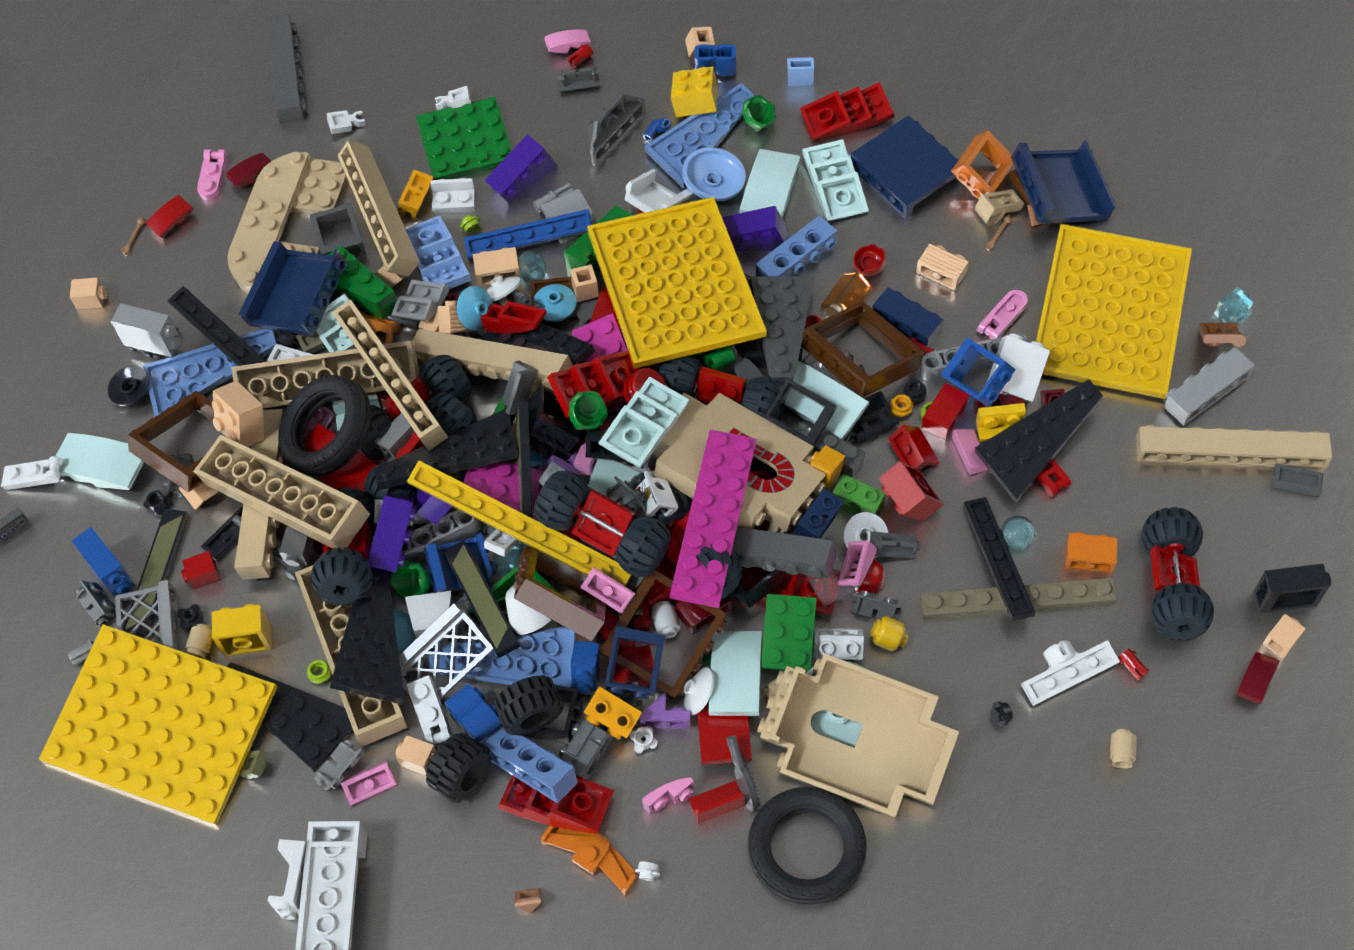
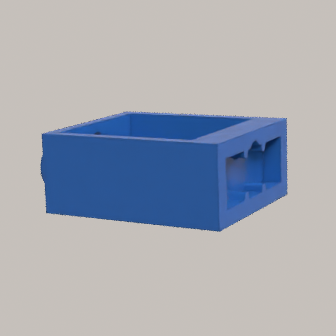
[941,337,1016,407]
[71,527,136,598]

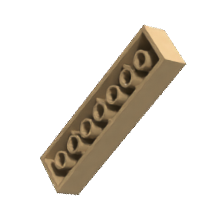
[231,341,419,409]
[193,435,370,549]
[295,565,408,747]

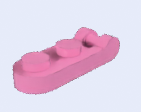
[197,149,228,201]
[977,290,1028,339]

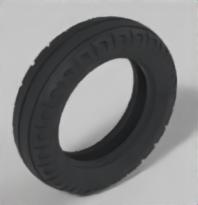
[278,375,371,476]
[748,787,867,905]

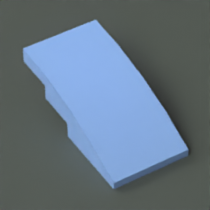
[405,216,471,289]

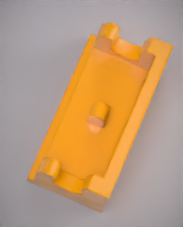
[398,170,434,219]

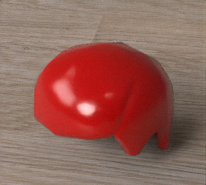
[853,244,886,277]
[849,559,886,594]

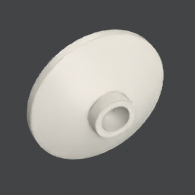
[486,276,521,302]
[843,512,888,558]
[684,668,715,715]

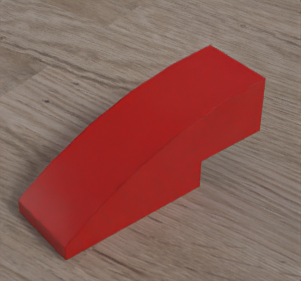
[480,301,547,334]

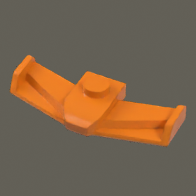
[540,825,639,896]

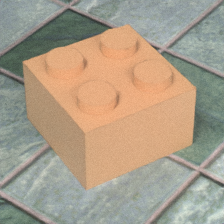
[212,381,264,447]

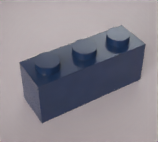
[872,287,943,347]

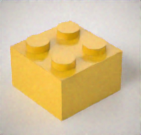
[671,67,719,118]
[212,604,272,657]

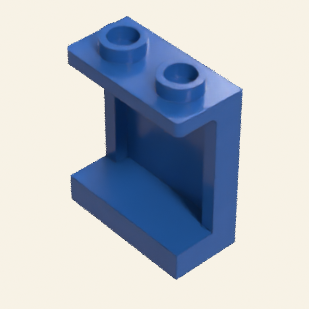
[424,533,496,593]

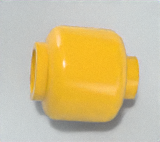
[870,616,908,652]

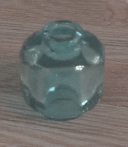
[518,251,547,283]

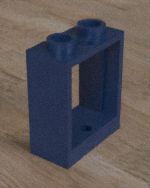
[792,488,844,539]
[605,626,665,700]

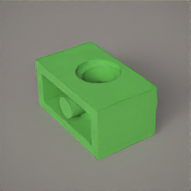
[833,474,886,516]

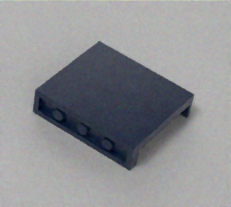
[851,115,959,219]
[1011,140,1117,224]
[238,241,348,336]

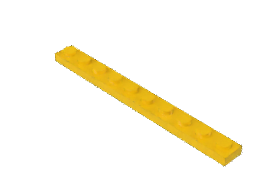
[407,461,632,587]

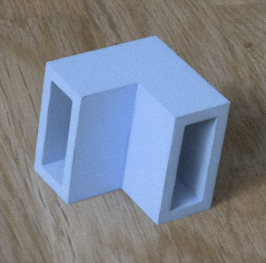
[787,57,814,86]

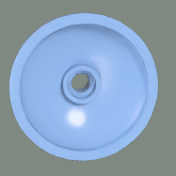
[682,147,746,201]

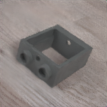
[310,203,367,258]

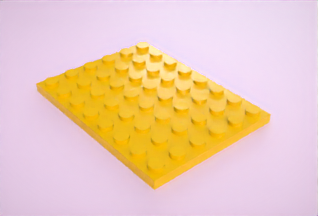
[587,197,767,369]
[1036,224,1192,399]
[38,624,278,825]

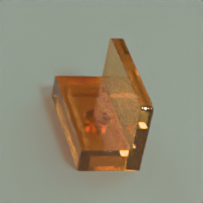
[821,272,872,313]

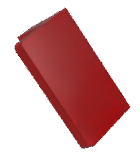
[888,424,940,470]
[688,780,745,824]

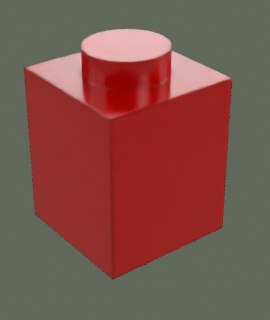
[181,551,221,590]

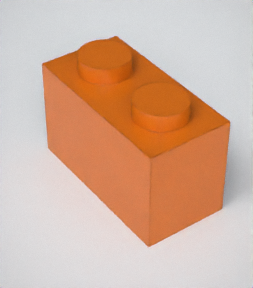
[1064,532,1117,574]

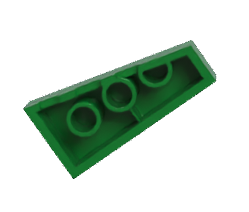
[564,206,633,280]
[328,245,397,319]

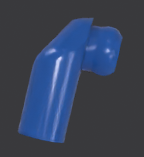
[643,117,671,142]

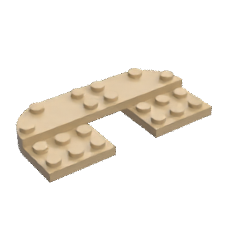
[228,152,348,294]

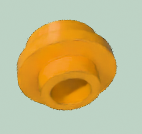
[890,395,913,417]

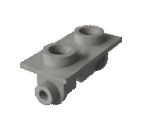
[314,740,361,790]

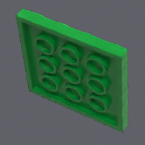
[416,96,512,180]

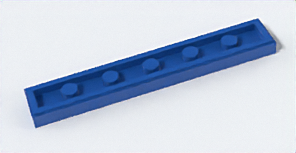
[464,209,592,260]

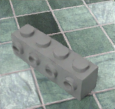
[1164,347,1255,426]

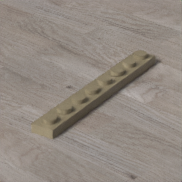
[920,578,1117,619]

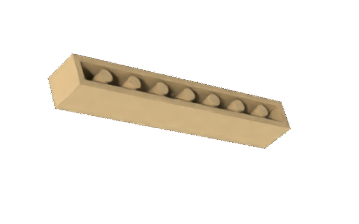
[338,140,420,277]
[332,299,448,451]
[412,329,573,390]
[234,409,287,580]
[1136,425,1332,469]

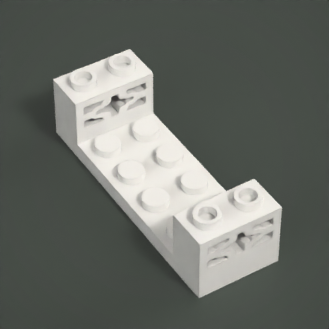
[295,821,368,950]

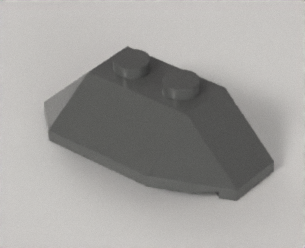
[587,94,646,166]

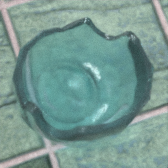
[1001,515,1037,551]

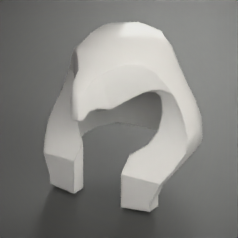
[505,586,552,635]

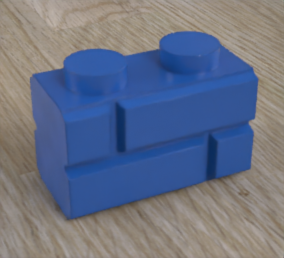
[570,641,600,695]

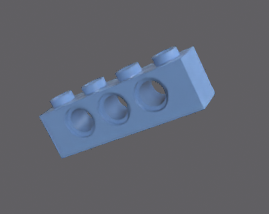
[756,215,837,276]
[481,723,578,803]

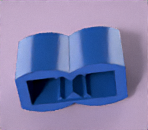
[695,44,736,76]
[444,684,501,742]

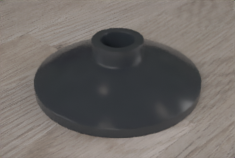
[108,365,149,406]

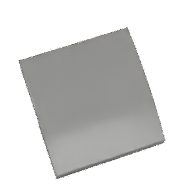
[541,188,597,245]
[391,280,449,322]

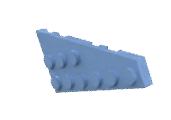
[645,83,755,189]
[143,328,277,417]
[428,626,577,688]

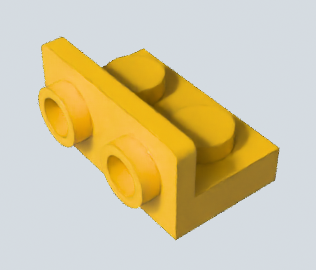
[976,403,1026,442]

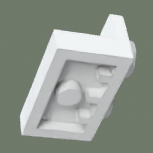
[431,178,476,214]
[814,628,864,660]

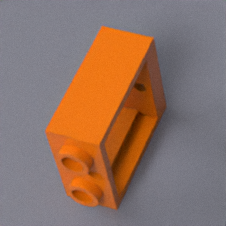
[951,130,1014,200]

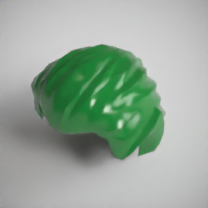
[742,94,777,132]
[569,391,608,431]
[389,560,432,599]

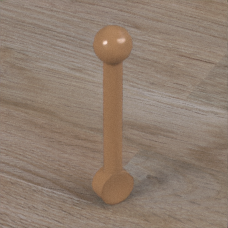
[986,216,1012,251]
[121,218,146,255]

